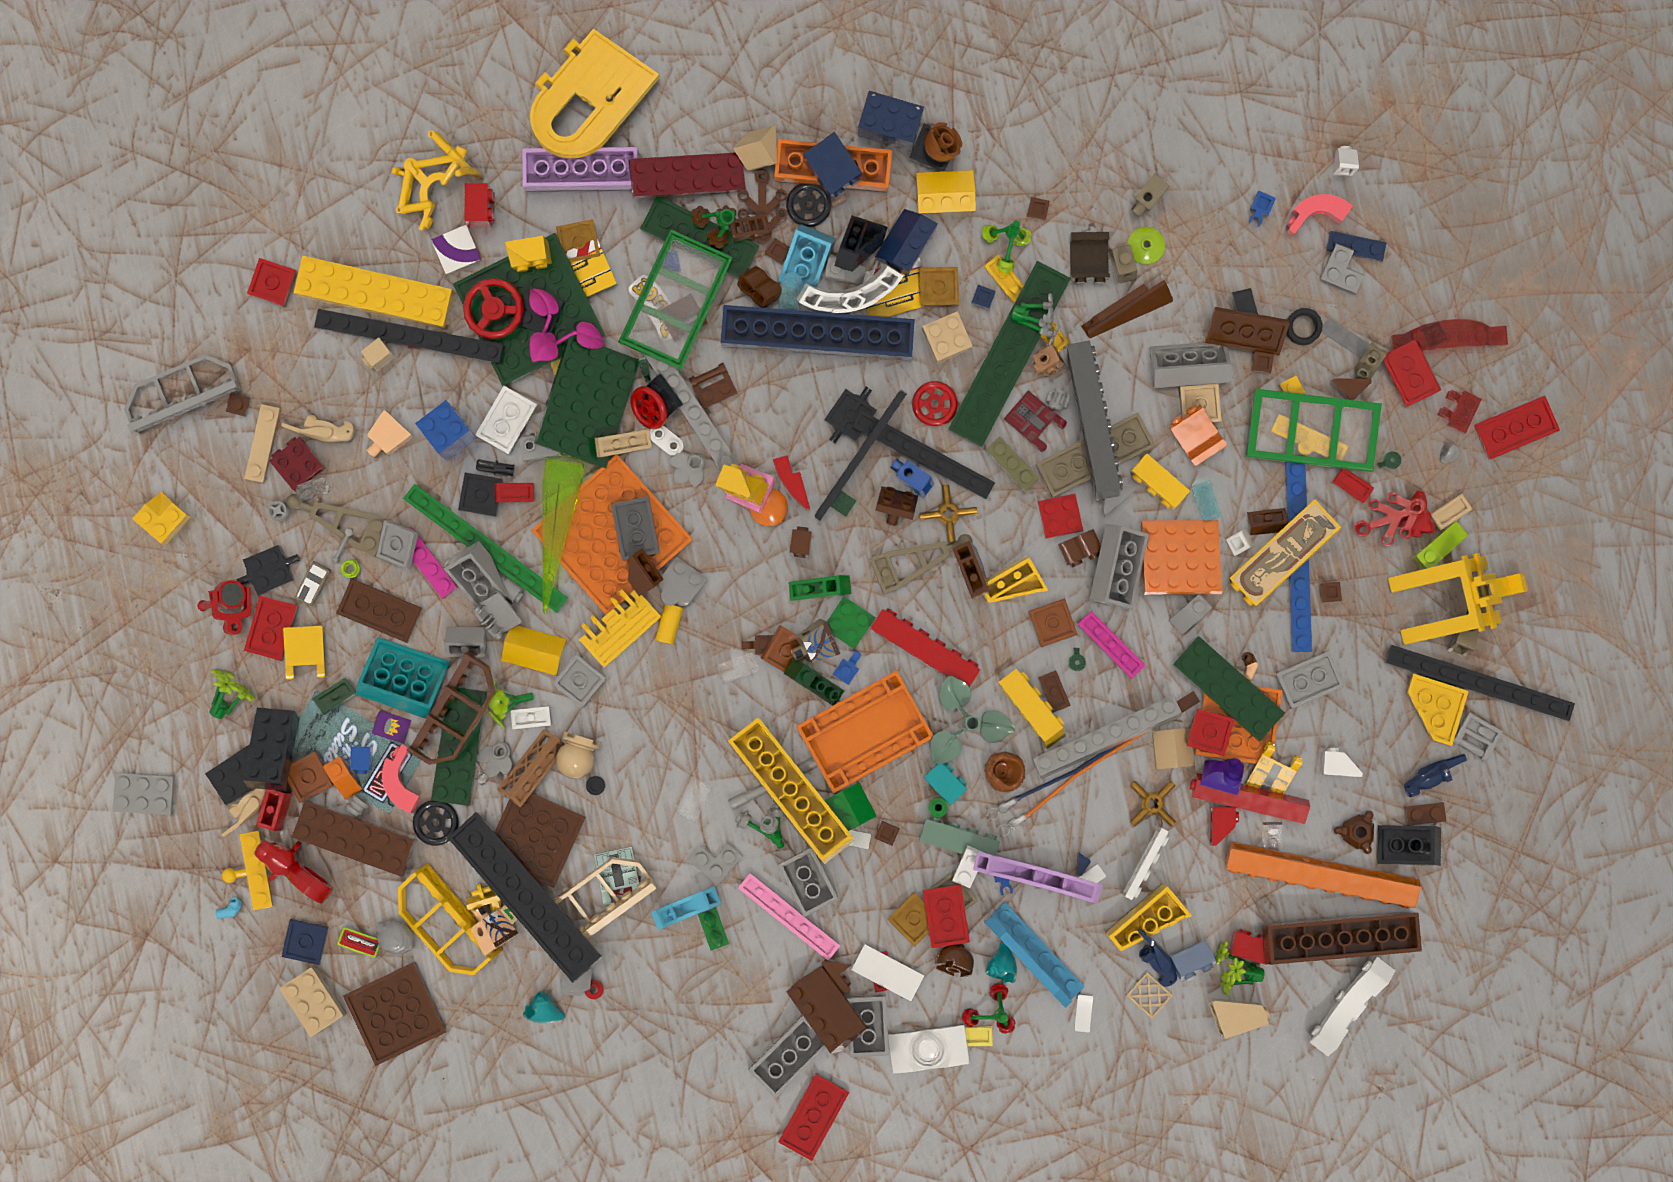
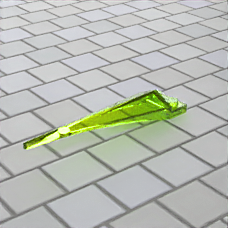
[542,459,584,614]

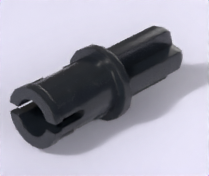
[476,459,515,477]

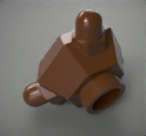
[1334,811,1374,854]

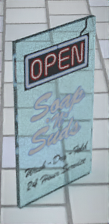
[292,690,425,814]

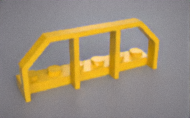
[398,863,503,975]

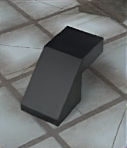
[1232,288,1258,314]

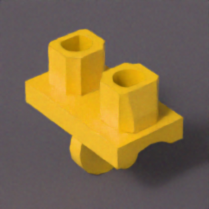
[466,883,501,917]

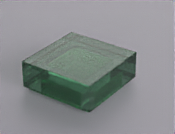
[830,491,856,517]

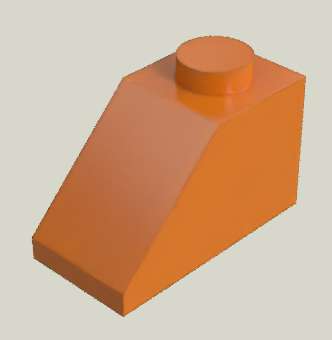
[323,756,362,799]

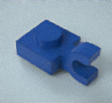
[833,650,862,685]

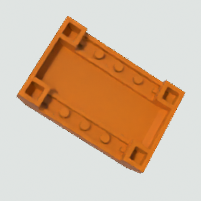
[796,670,933,794]

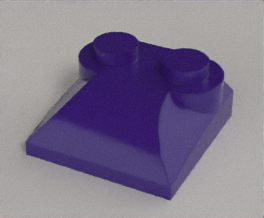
[1200,758,1244,795]

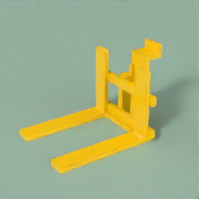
[1388,553,1528,645]

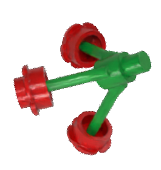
[962,983,1016,1034]

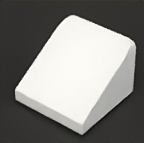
[1226,529,1254,556]

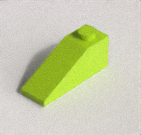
[1412,521,1468,570]

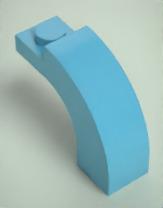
[651,886,721,930]

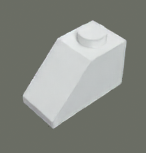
[1333,146,1359,176]
[1321,748,1363,777]

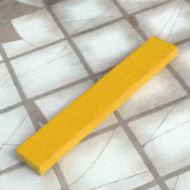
[984,254,1070,352]

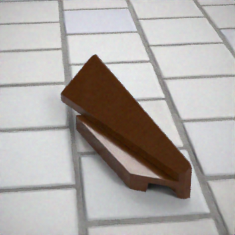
[1081,280,1173,338]

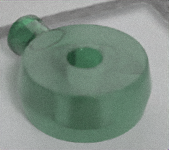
[638,358,651,382]
[1378,451,1401,469]
[1068,648,1086,672]

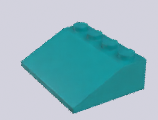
[356,637,450,719]

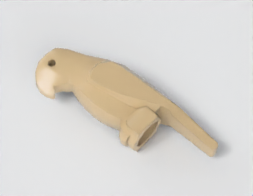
[282,414,355,443]
[222,789,266,837]

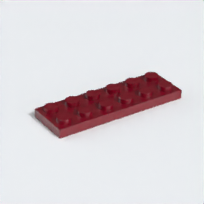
[629,152,746,198]

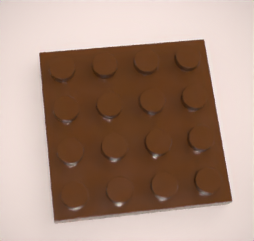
[495,793,586,888]
[343,962,447,1066]

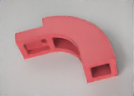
[1286,194,1353,237]
[382,744,421,813]

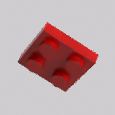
[247,258,296,307]
[1038,493,1083,539]
[1186,708,1235,756]

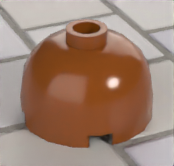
[924,122,963,162]

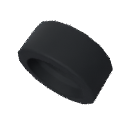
[1286,308,1323,345]

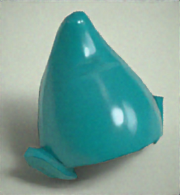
[985,942,1017,983]
[523,991,565,1024]

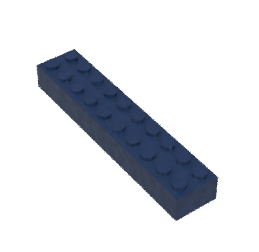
[721,305,915,360]

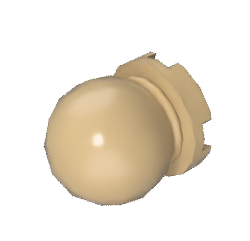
[556,731,601,779]

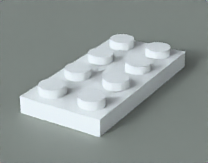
[1122,827,1169,900]

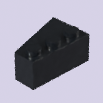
[834,215,888,272]

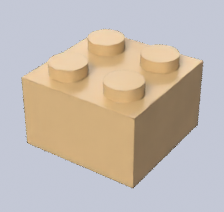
[922,311,973,364]

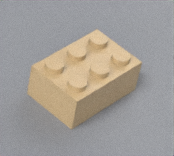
[279,966,346,1038]

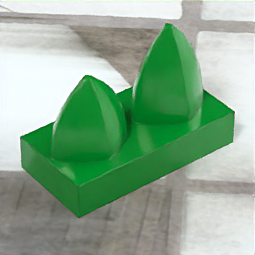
[698,908,729,950]

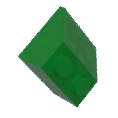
[825,782,876,831]

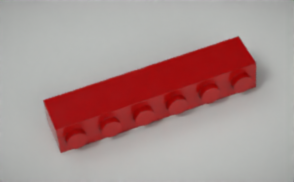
[870,608,980,688]

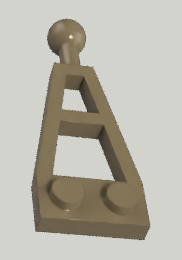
[287,494,386,557]
[869,534,973,595]

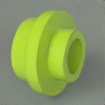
[340,559,360,578]

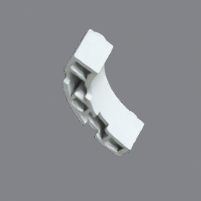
[796,263,903,313]
[1310,957,1395,1056]

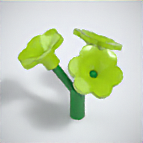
[488,680,534,729]

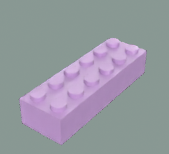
[522,147,639,191]

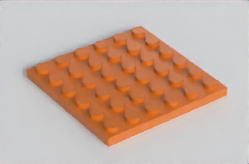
[531,454,693,614]

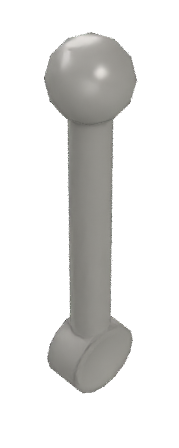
[332,528,353,563]

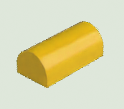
[655,604,684,645]

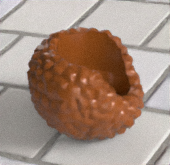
[985,752,1025,792]

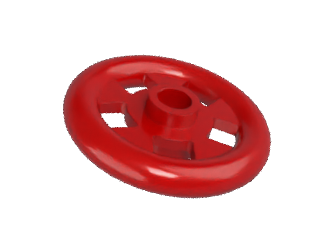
[912,381,958,427]
[631,386,667,429]

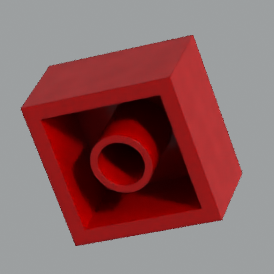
[464,183,495,228]

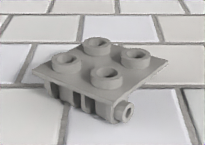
[472,592,523,640]

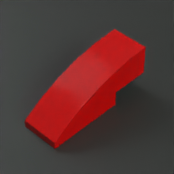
[773,455,810,511]

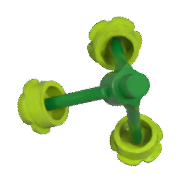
[981,220,1031,273]

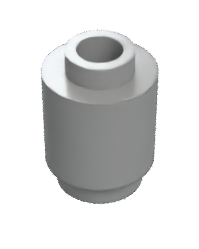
[501,576,524,604]

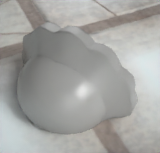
[1440,443,1460,464]

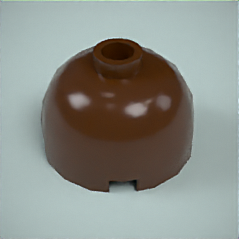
[935,944,974,977]

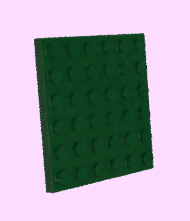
[453,233,606,386]

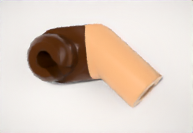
[1242,652,1258,681]

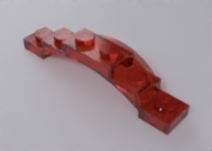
[1391,319,1508,351]

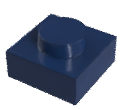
[971,285,996,310]

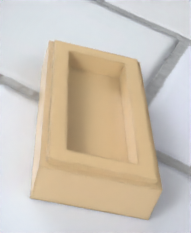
[1431,494,1472,531]

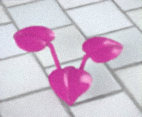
[529,289,605,362]

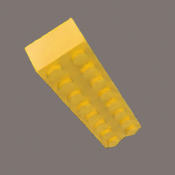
[294,255,454,330]
[728,717,855,864]

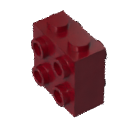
[269,437,326,492]

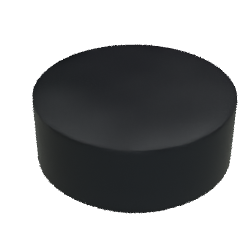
[586,776,606,795]

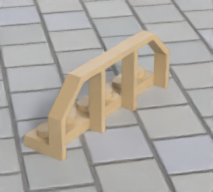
[553,857,656,939]

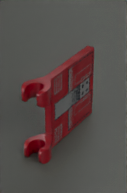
[1003,390,1067,452]

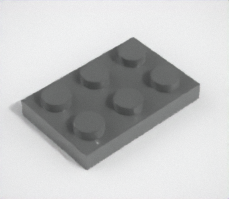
[611,496,660,561]

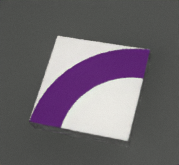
[431,225,482,275]

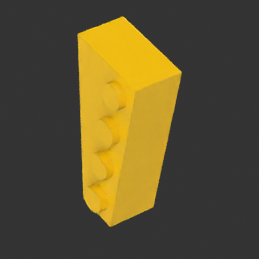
[998,668,1066,749]
[1105,884,1192,951]

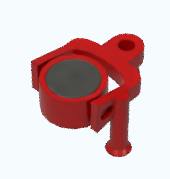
[197,580,251,635]

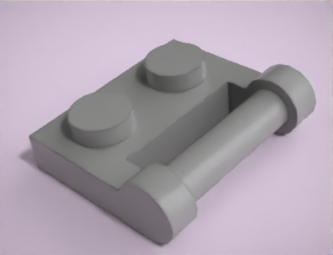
[1453,713,1503,762]

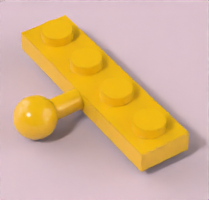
[221,831,273,910]

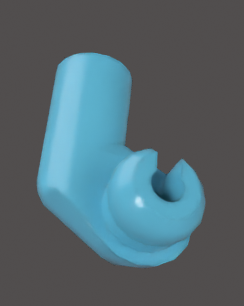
[216,897,242,919]

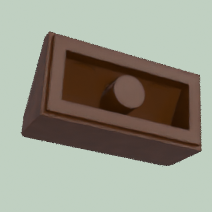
[1247,508,1288,535]

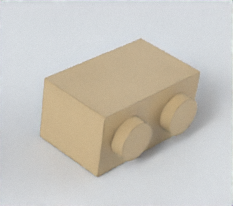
[360,338,396,372]

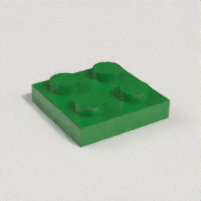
[827,596,876,649]

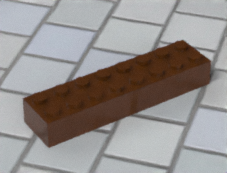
[1262,911,1422,965]

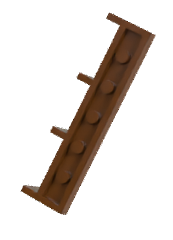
[406,650,496,765]

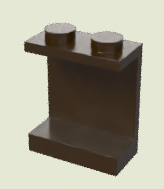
[1070,232,1110,284]

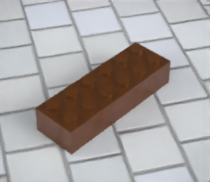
[292,801,417,876]

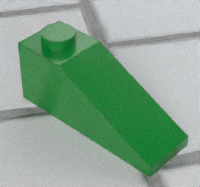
[788,575,851,601]

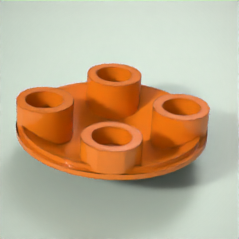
[750,489,788,526]

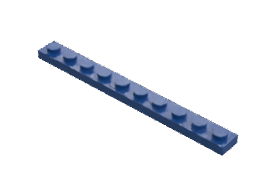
[1285,462,1312,652]

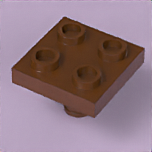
[875,486,919,526]

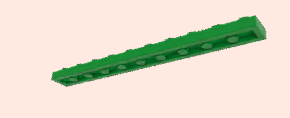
[403,484,568,613]

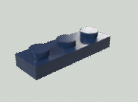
[1326,231,1387,262]

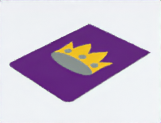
[372,711,411,744]

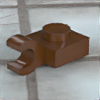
[742,635,773,655]

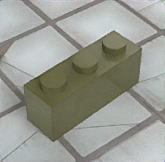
[985,436,1039,493]

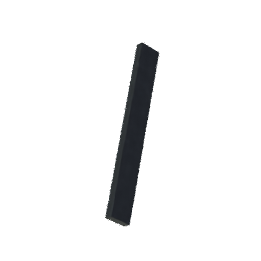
[815,389,907,521]
[852,410,995,500]

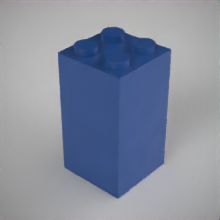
[415,400,477,461]

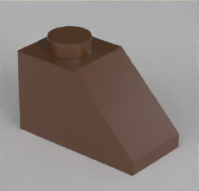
[628,548,664,596]

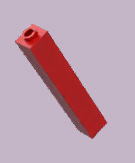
[1189,773,1310,824]

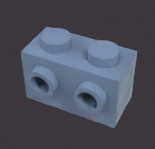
[1171,940,1216,981]

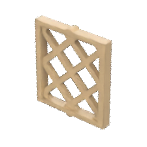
[1126,972,1173,1019]

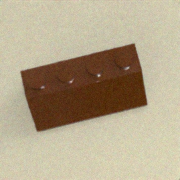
[786,966,868,1054]

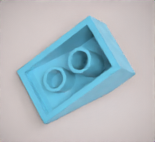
[778,224,836,290]

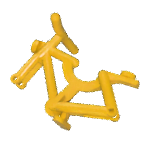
[392,130,482,231]

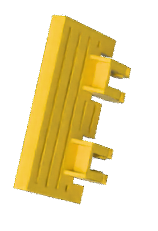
[579,589,661,668]

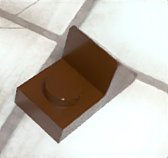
[822,960,852,995]

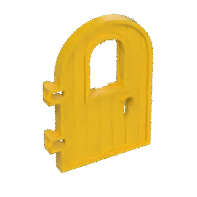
[530,29,659,158]

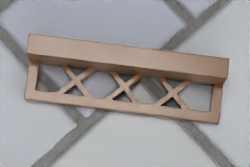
[497,729,565,808]

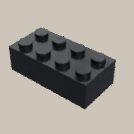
[242,707,300,791]

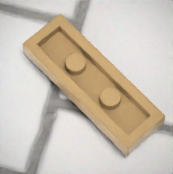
[595,429,652,457]

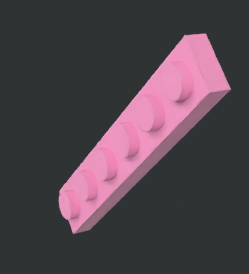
[738,873,840,961]

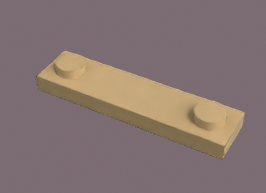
[244,404,281,483]

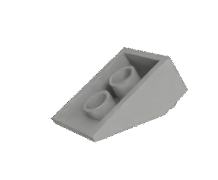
[443,541,508,606]

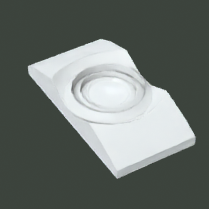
[888,1025,970,1074]

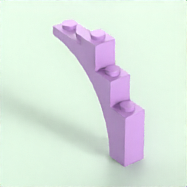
[973,851,1103,904]

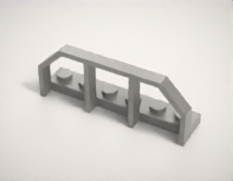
[124,355,242,435]

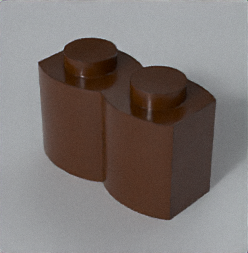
[737,266,782,308]
[1058,529,1101,568]

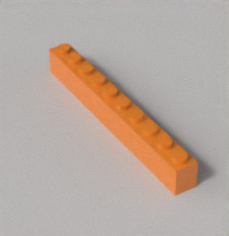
[1225,841,1421,908]

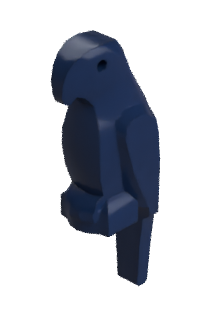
[1403,754,1467,797]
[1138,929,1177,987]

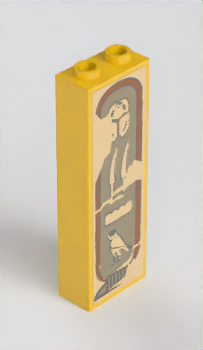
[1230,499,1342,607]

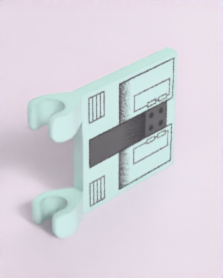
[594,847,639,906]

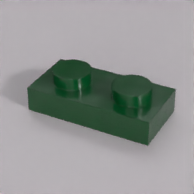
[313,677,356,715]

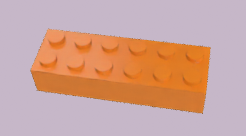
[774,139,892,192]

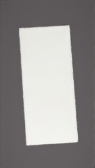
[851,944,924,1001]

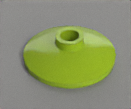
[1127,227,1165,265]

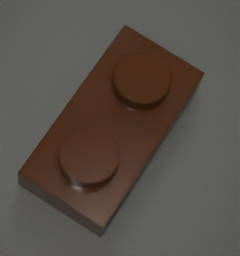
[1038,670,1071,713]
[1405,802,1446,826]

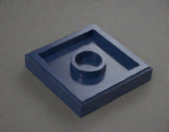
[282,919,329,965]

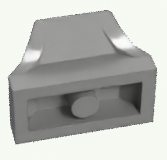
[560,968,593,996]

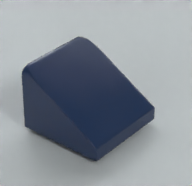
[1076,852,1091,876]

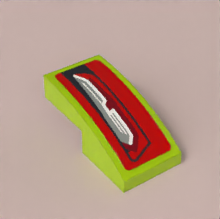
[336,926,379,958]

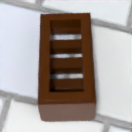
[730,215,771,242]

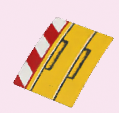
[565,239,616,297]
[863,257,923,317]

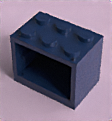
[858,91,924,152]

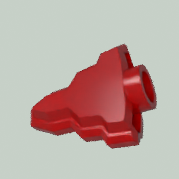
[1398,491,1434,538]

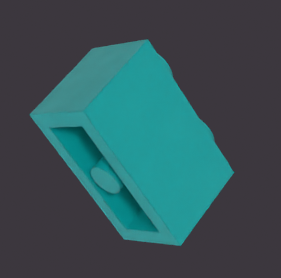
[923,763,967,806]

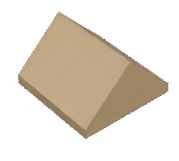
[733,125,777,171]
[1152,728,1195,770]

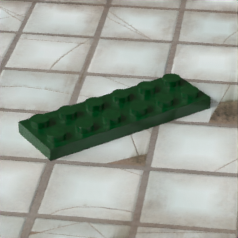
[640,196,760,278]
[1172,636,1285,742]
[431,688,487,806]

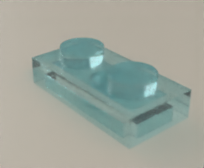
[778,271,803,310]
[1191,480,1222,522]

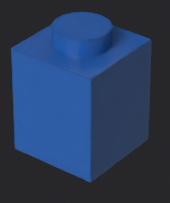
[350,746,373,774]

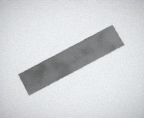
[1322,317,1385,373]

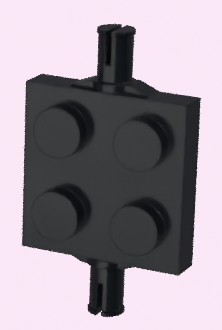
[824,386,877,444]
[236,545,300,595]

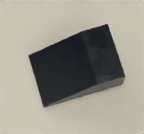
[1378,825,1441,866]

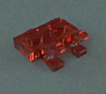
[1437,390,1482,434]

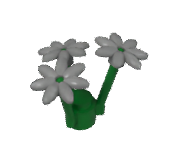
[1012,293,1060,346]

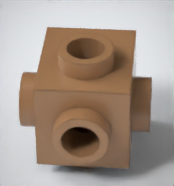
[1032,345,1066,376]

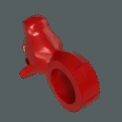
[254,841,333,904]

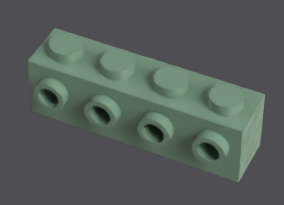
[919,816,1000,855]

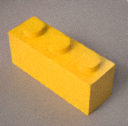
[1130,453,1190,510]

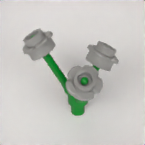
[735,804,786,849]

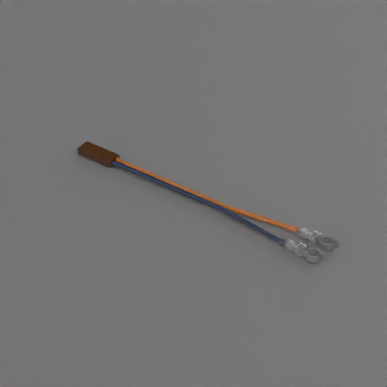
[985,691,1200,836]

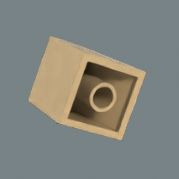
[1207,998,1270,1039]

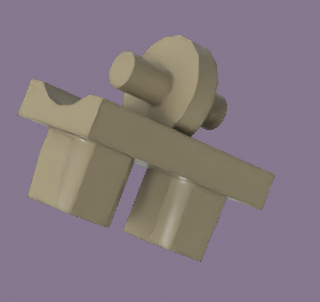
[1355,342,1388,379]

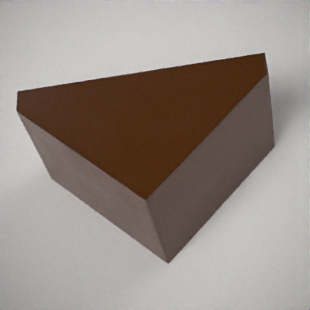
[1330,378,1372,400]

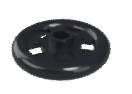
[786,183,832,227]
[413,800,459,846]

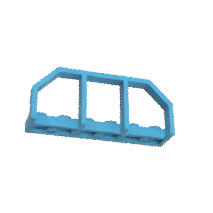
[984,902,1085,1008]

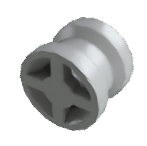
[267,501,289,520]
[345,794,369,818]

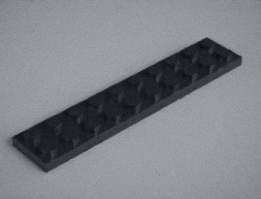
[448,812,603,983]

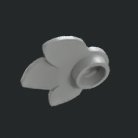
[669,453,705,487]
[477,742,512,778]

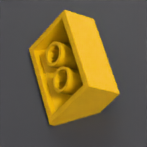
[916,170,976,213]

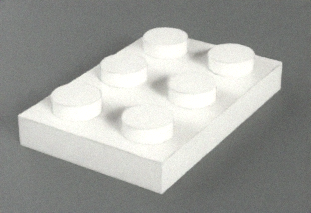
[475,386,538,455]

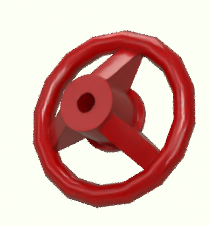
[463,278,524,339]

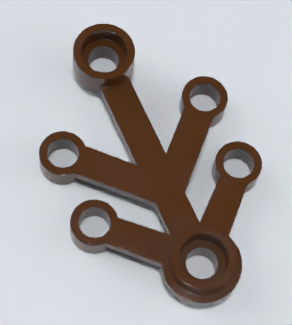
[737,169,787,243]

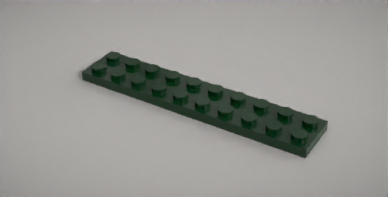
[948,261,1071,447]

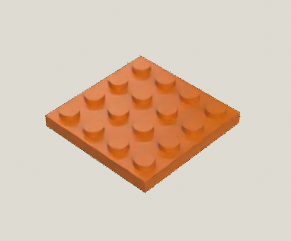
[1141,520,1222,595]
[1195,686,1283,764]

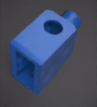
[890,459,935,499]

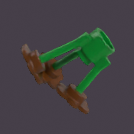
[691,205,736,249]

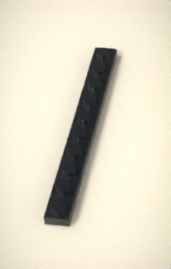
[314,309,504,364]
[1385,645,1575,722]

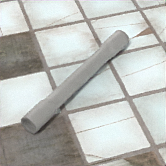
[728,757,818,810]

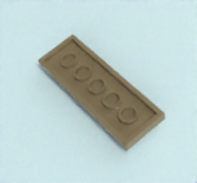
[1036,412,1155,498]

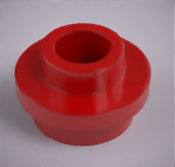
[584,980,604,999]

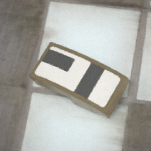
[294,561,330,606]

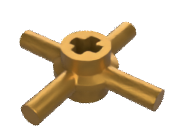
[920,485,978,543]
[1130,780,1176,827]

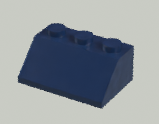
[875,209,938,277]

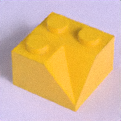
[505,236,552,272]
[715,463,769,506]
[132,492,191,546]

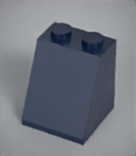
[803,132,862,198]

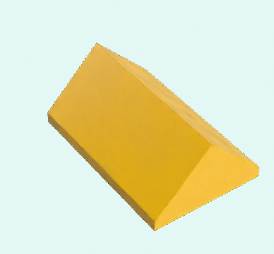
[501,625,567,676]

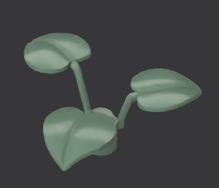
[930,676,1015,764]

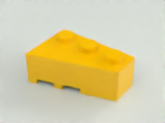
[983,556,1048,603]

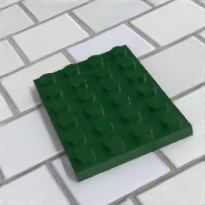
[534,335,640,468]

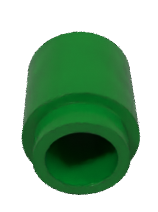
[928,798,948,817]

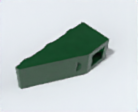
[783,658,844,706]

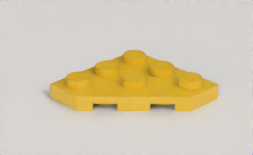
[1407,674,1469,746]

